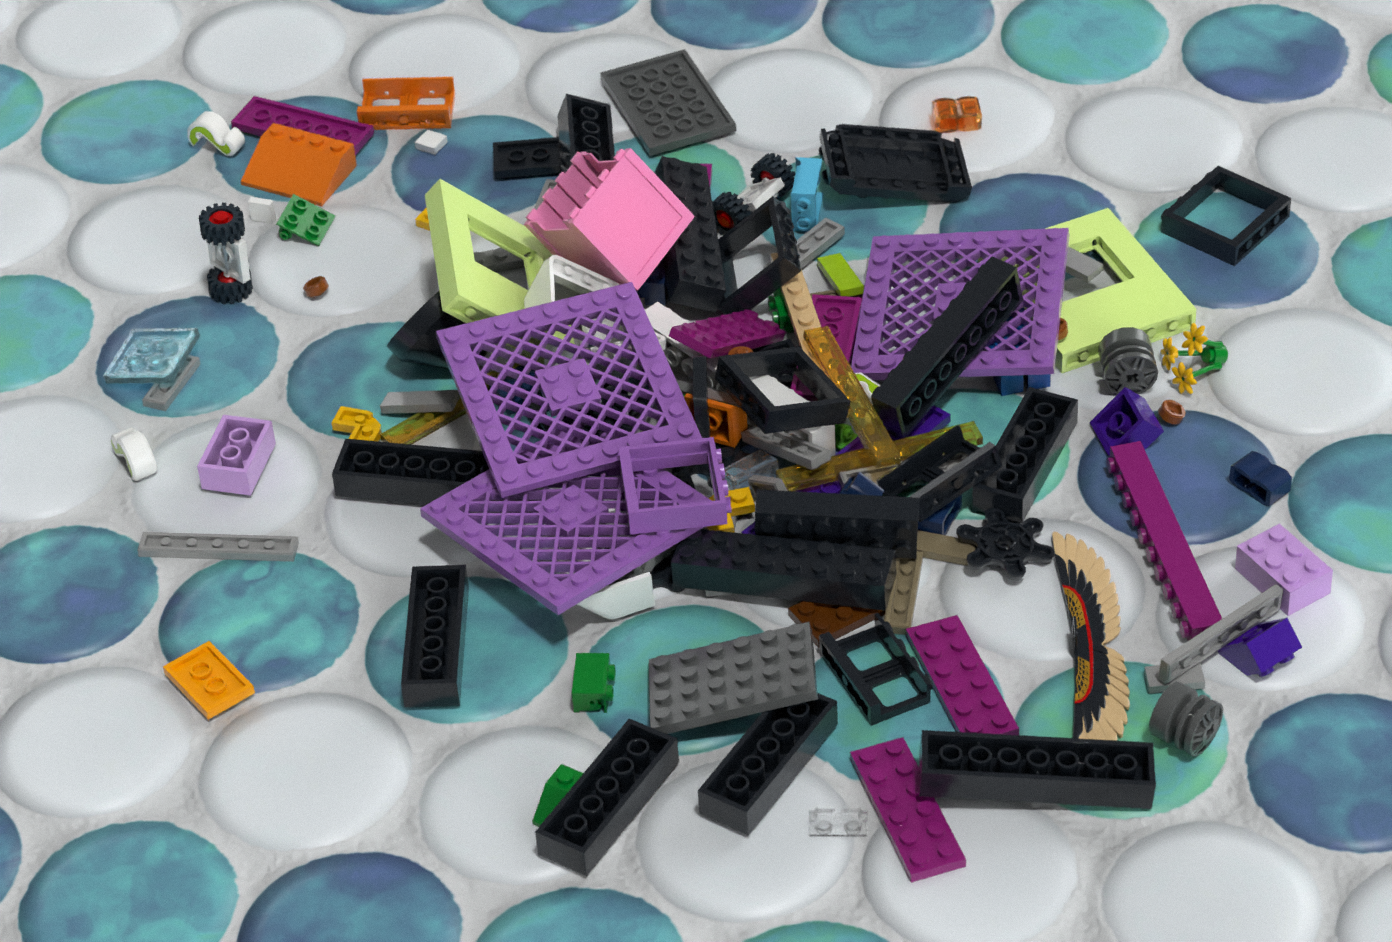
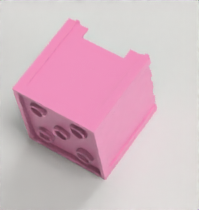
[524,148,695,291]

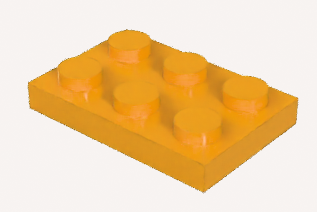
[163,641,255,720]

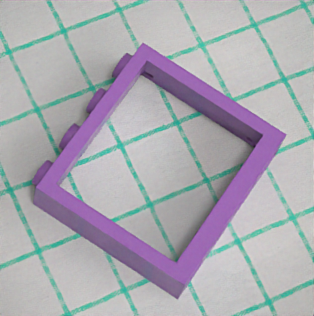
[618,437,732,535]

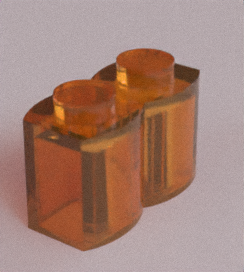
[931,96,982,133]

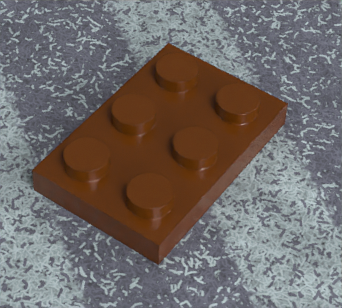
[788,601,886,648]

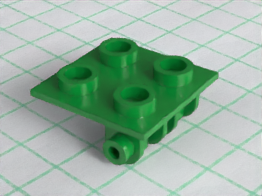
[276,194,336,246]

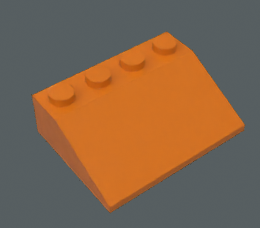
[241,123,357,207]

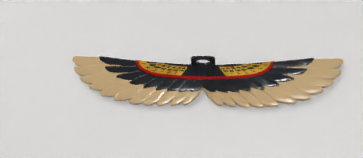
[1052,532,1130,741]

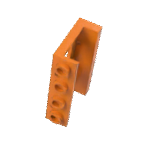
[357,77,456,130]

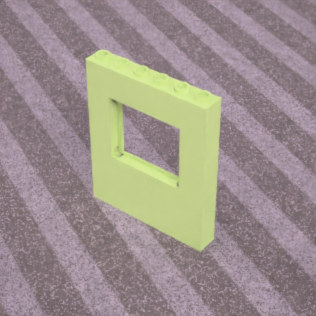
[425,179,575,365]
[978,208,1196,373]

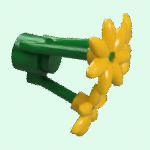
[1160,323,1228,394]

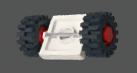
[712,153,795,235]
[199,203,253,304]

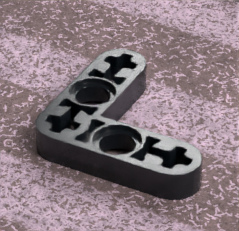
[693,356,711,438]

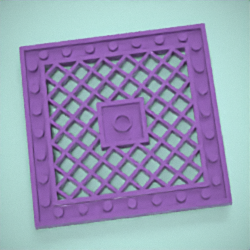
[850,228,1069,380]
[436,282,702,498]
[420,424,712,615]

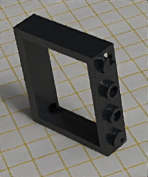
[1161,166,1291,266]
[718,196,801,315]
[715,347,851,434]

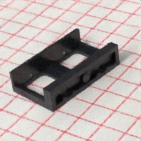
[876,425,1002,522]
[819,613,933,726]

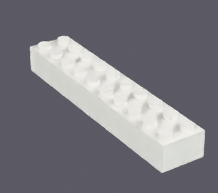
[645,302,836,472]

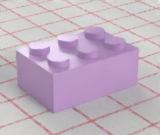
[197,415,276,496]
[1235,524,1333,616]

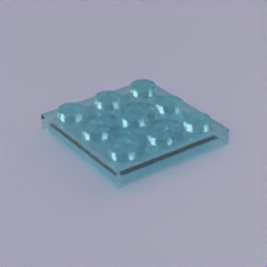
[103,328,201,384]

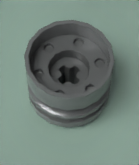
[1098,327,1158,394]
[1149,681,1223,757]

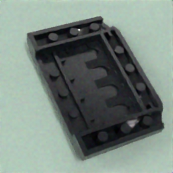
[819,124,972,202]

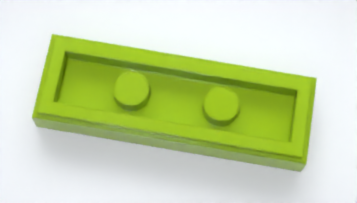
[817,253,864,297]

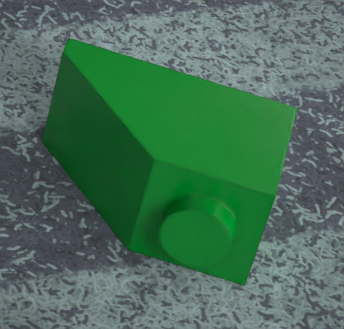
[532,764,583,827]

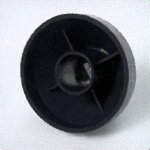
[387,291,488,369]

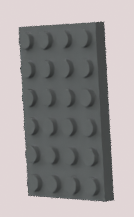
[600,49,736,156]
[649,622,818,734]

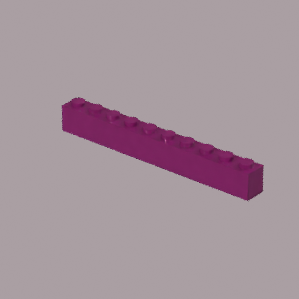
[1106,441,1222,641]

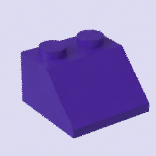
[1090,387,1164,456]
[1218,618,1302,677]

